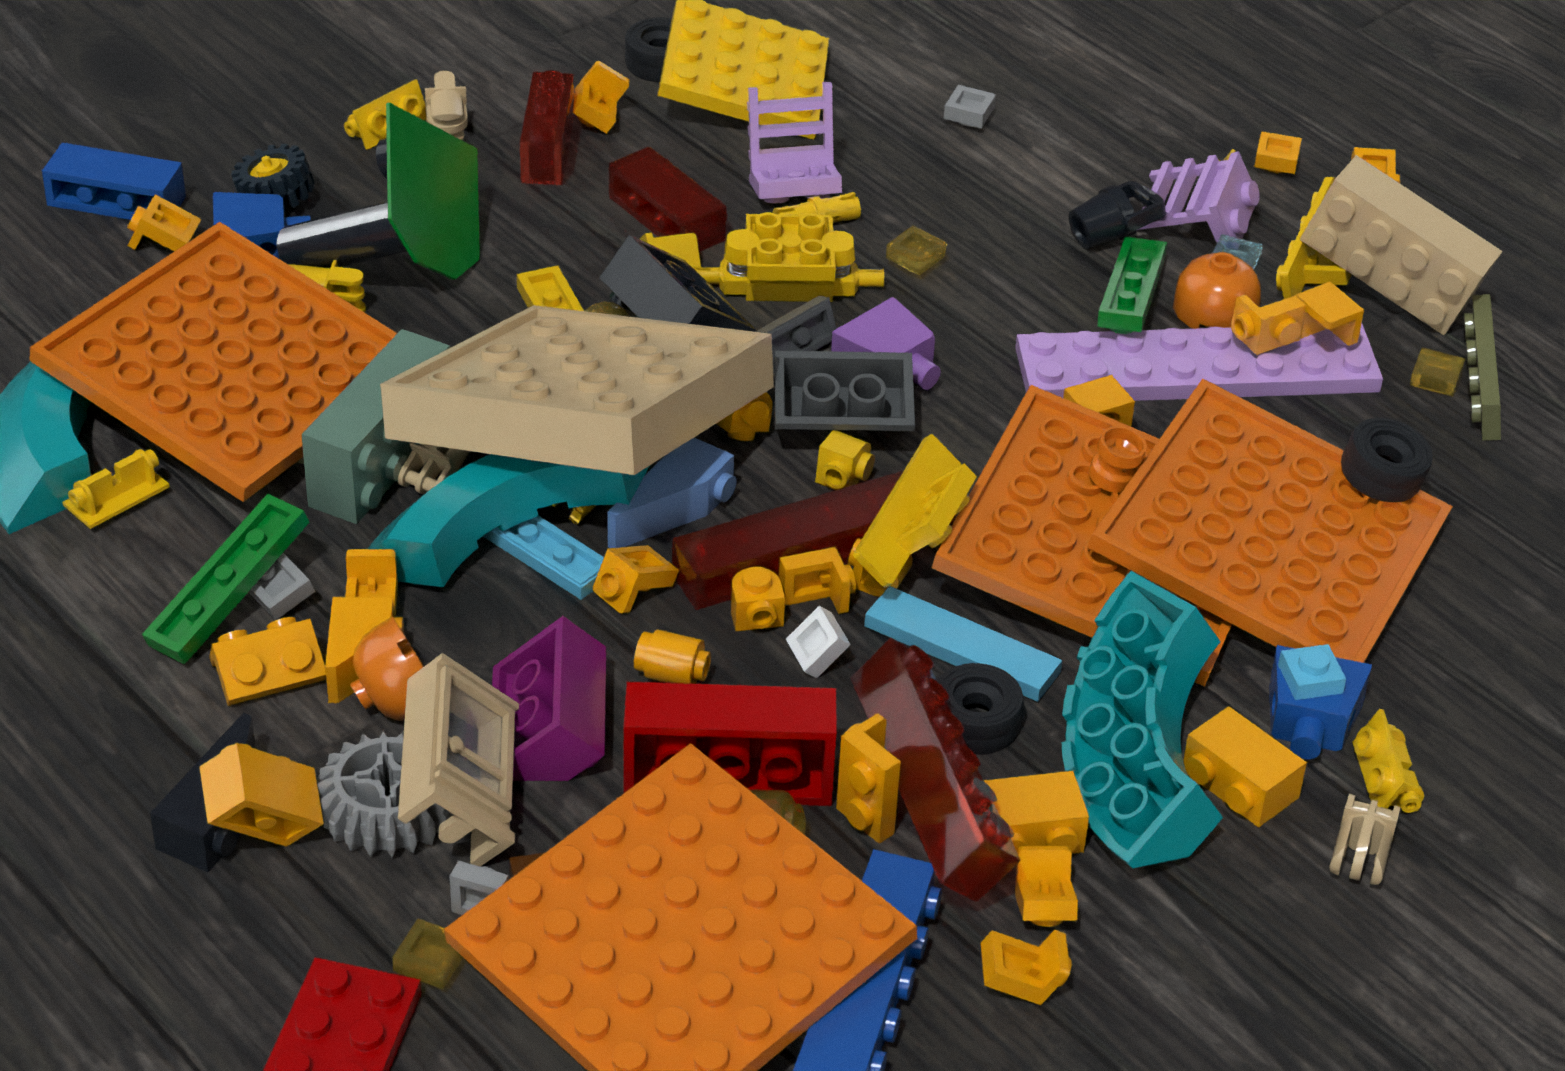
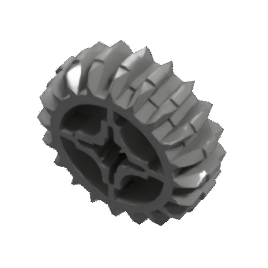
[317,730,454,857]

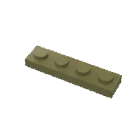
[1464,294,1501,441]

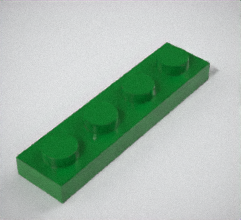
[1097,237,1167,334]
[142,494,310,665]

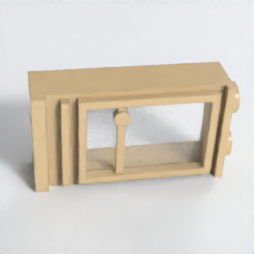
[398,653,519,867]

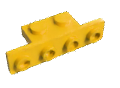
[1276,177,1352,299]
[853,434,977,587]

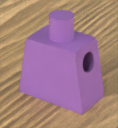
[831,297,941,390]

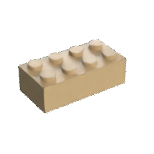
[1300,155,1503,335]

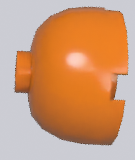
[1173,252,1261,329]
[350,616,424,721]

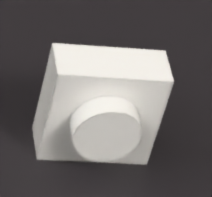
[786,606,851,678]

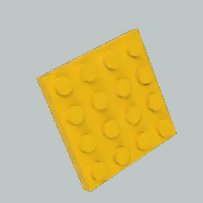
[657,0,829,140]

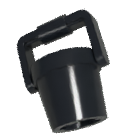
[1068,181,1166,249]

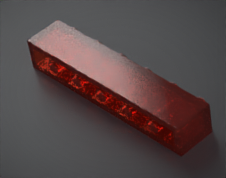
[672,470,955,610]
[850,637,1021,903]

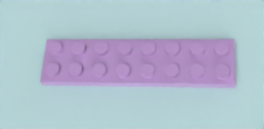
[1015,324,1383,401]

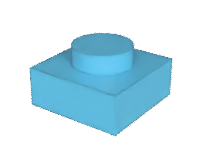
[1278,644,1346,700]

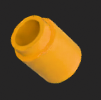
[634,629,711,684]

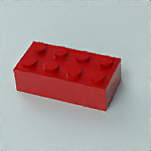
[624,682,836,806]

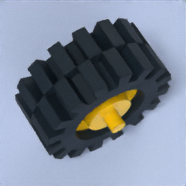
[231,144,315,211]

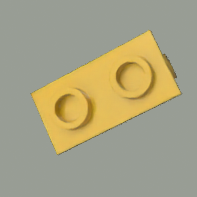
[344,79,426,150]
[62,449,170,529]
[1352,709,1424,813]

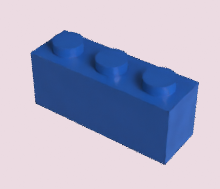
[42,143,186,220]

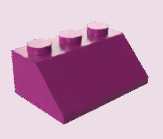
[492,616,606,781]

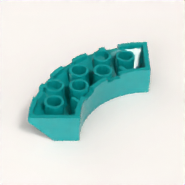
[0,362,92,534]
[367,454,649,587]
[1062,571,1223,869]

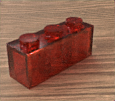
[520,70,574,185]
[609,146,727,252]

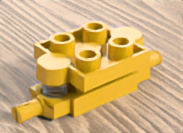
[694,212,884,302]

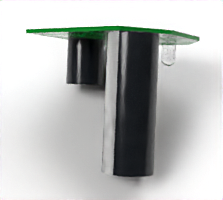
[277,103,480,280]

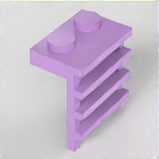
[747,82,842,203]
[1137,152,1259,252]

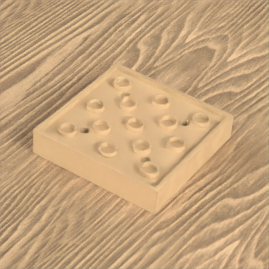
[380,305,774,475]

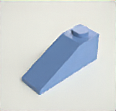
[608,438,736,548]

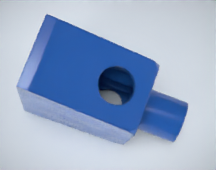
[213,192,311,259]
[1269,645,1372,759]

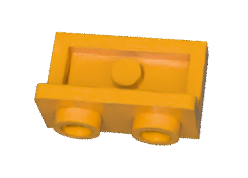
[209,617,326,706]
[836,713,901,844]

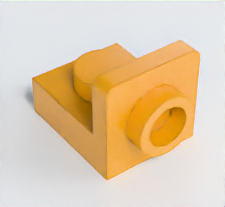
[127,194,202,251]
[593,545,679,614]

